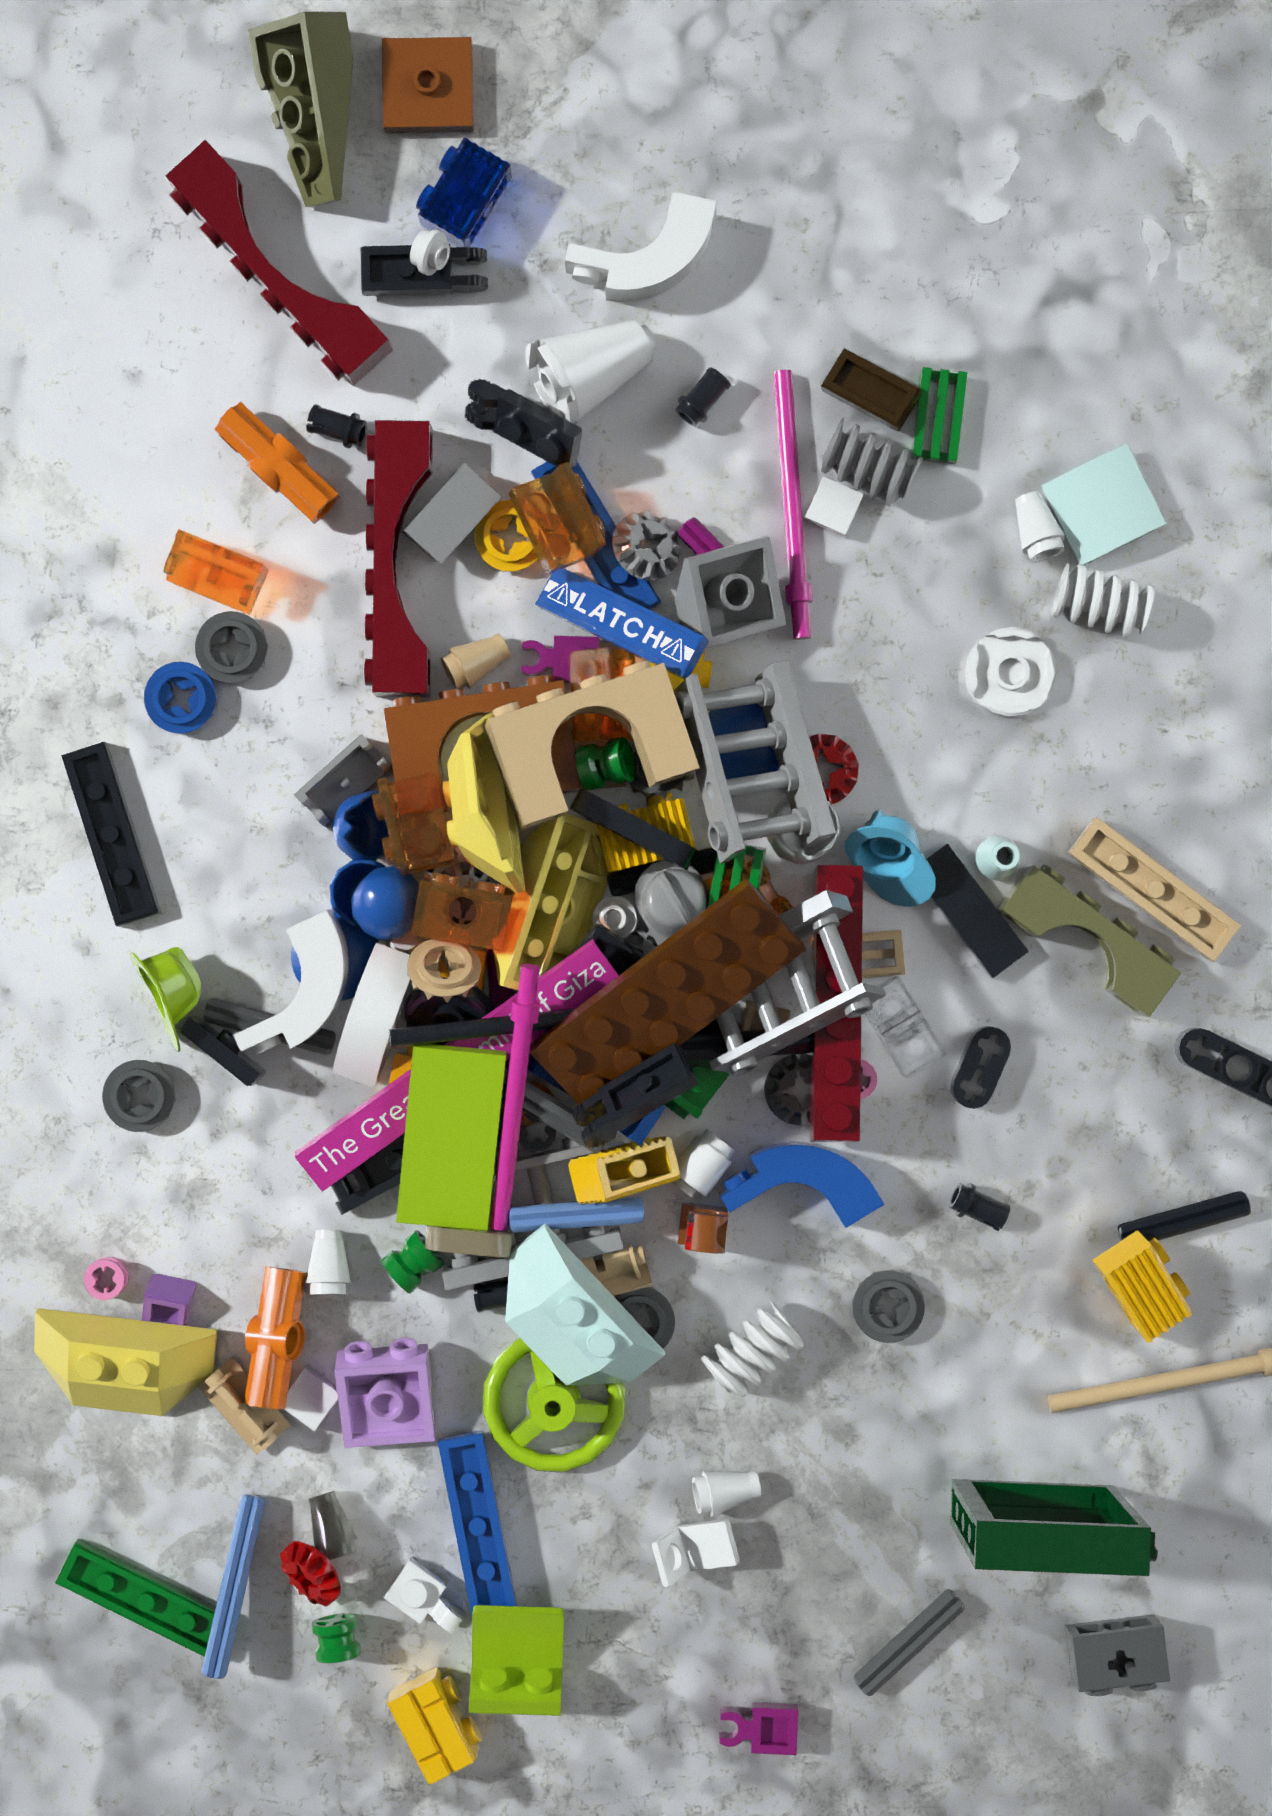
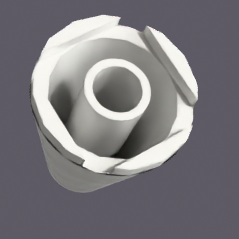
[525,320,656,424]

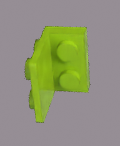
[469,1605,564,1716]

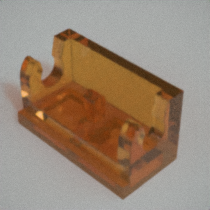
[163,529,269,615]

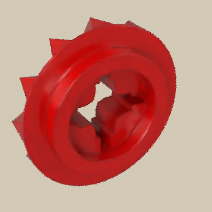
[809,734,859,805]
[280,1541,341,1607]

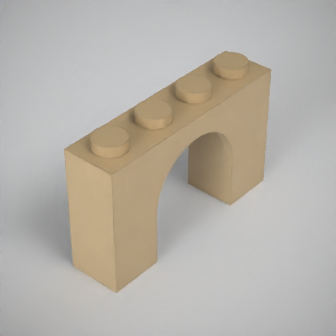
[485,660,700,830]

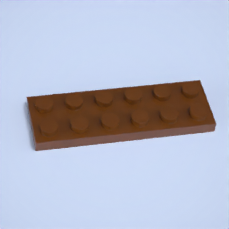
[530,878,806,1105]

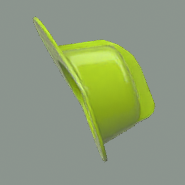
[130,947,201,1052]

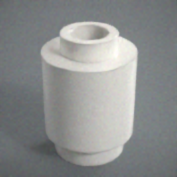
[672,1129,735,1198]

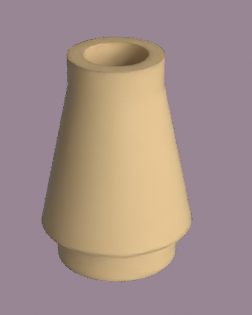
[440,633,511,689]

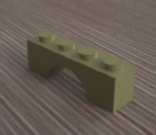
[997,864,1181,1017]

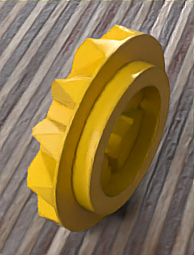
[474,500,546,572]

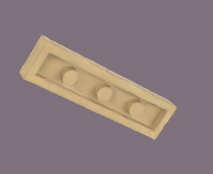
[1067,817,1241,962]

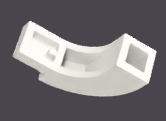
[565,192,717,302]
[233,909,349,1054]
[332,928,431,1088]

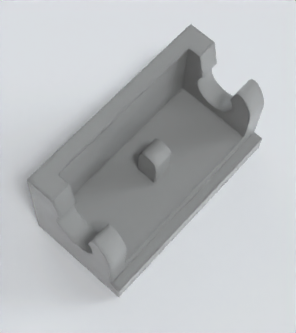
[401,463,501,565]
[294,734,394,831]

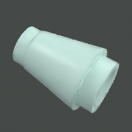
[976,835,1020,880]

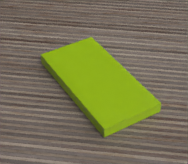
[396,1044,506,1231]

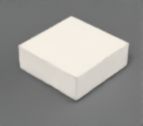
[804,476,864,538]
[284,1365,338,1431]

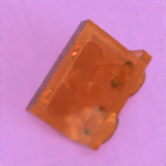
[508,462,606,575]

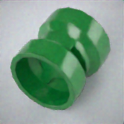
[576,737,636,791]
[381,1230,445,1294]

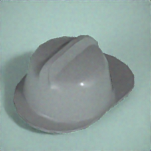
[635,860,710,945]

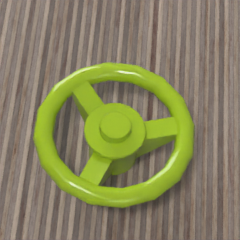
[483,1338,625,1472]

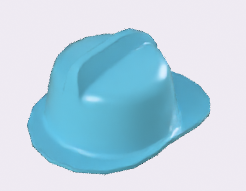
[845,810,936,907]

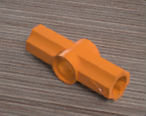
[214,402,340,524]
[244,1267,306,1410]

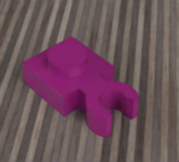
[521,635,599,683]
[719,1702,798,1755]

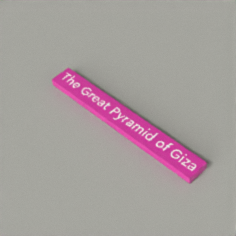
[295,939,619,1192]

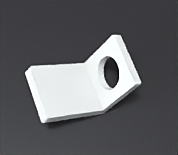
[652,1519,740,1587]

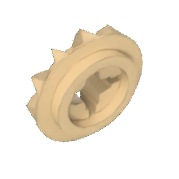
[407,938,481,1003]

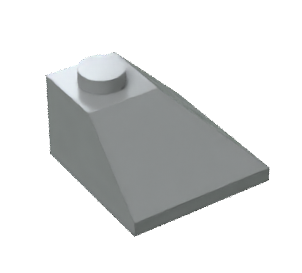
[675,536,786,648]

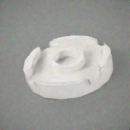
[965,627,1057,718]

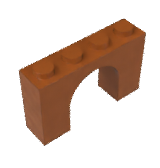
[384,675,581,818]

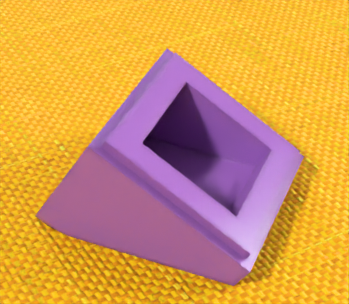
[142,1274,196,1326]

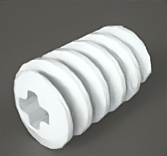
[1053,563,1156,639]
[701,1300,803,1397]

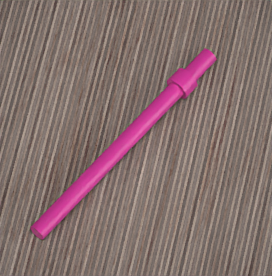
[774,370,813,640]
[490,964,540,1231]

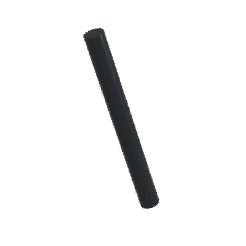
[389,1008,574,1048]

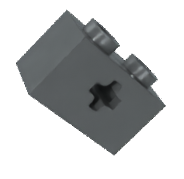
[1065,1614,1170,1696]

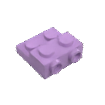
[334,1337,436,1448]

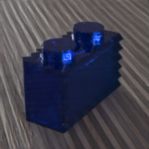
[416,137,512,248]

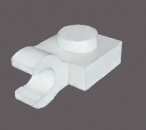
[383,1557,466,1634]

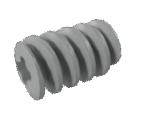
[821,418,923,507]

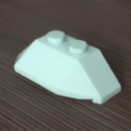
[505,1224,665,1386]

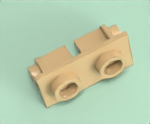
[580,1244,652,1296]
[197,1356,291,1455]

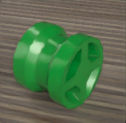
[312,1613,361,1663]

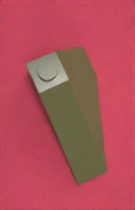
[248,12,353,207]

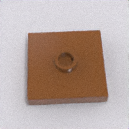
[382,37,474,133]

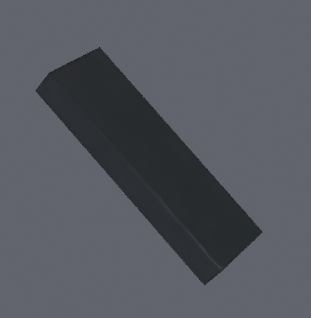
[926,843,1029,978]

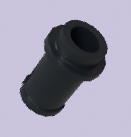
[675,367,731,427]
[306,404,367,449]
[949,1183,1010,1231]
[474,1280,508,1313]

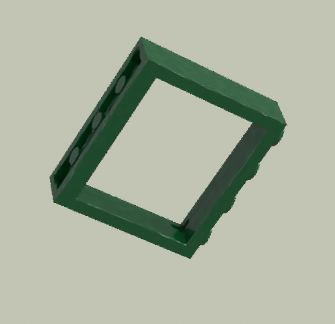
[950,1479,1158,1576]

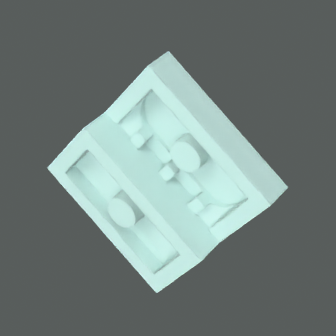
[1041,443,1168,565]

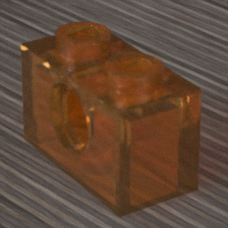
[411,873,513,951]

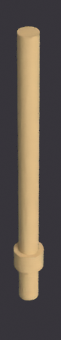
[1047,1347,1272,1413]

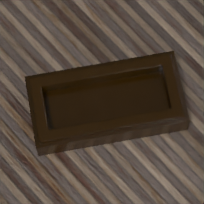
[821,348,922,432]

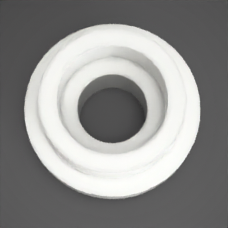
[410,229,450,276]
[593,896,638,940]

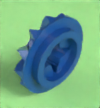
[144,662,218,734]

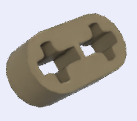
[425,1226,513,1257]

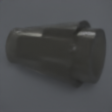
[308,1490,358,1560]

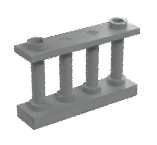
[674,661,836,864]
[709,890,886,1076]
[442,1138,624,1291]

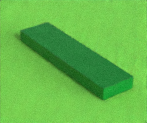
[55,1539,216,1657]

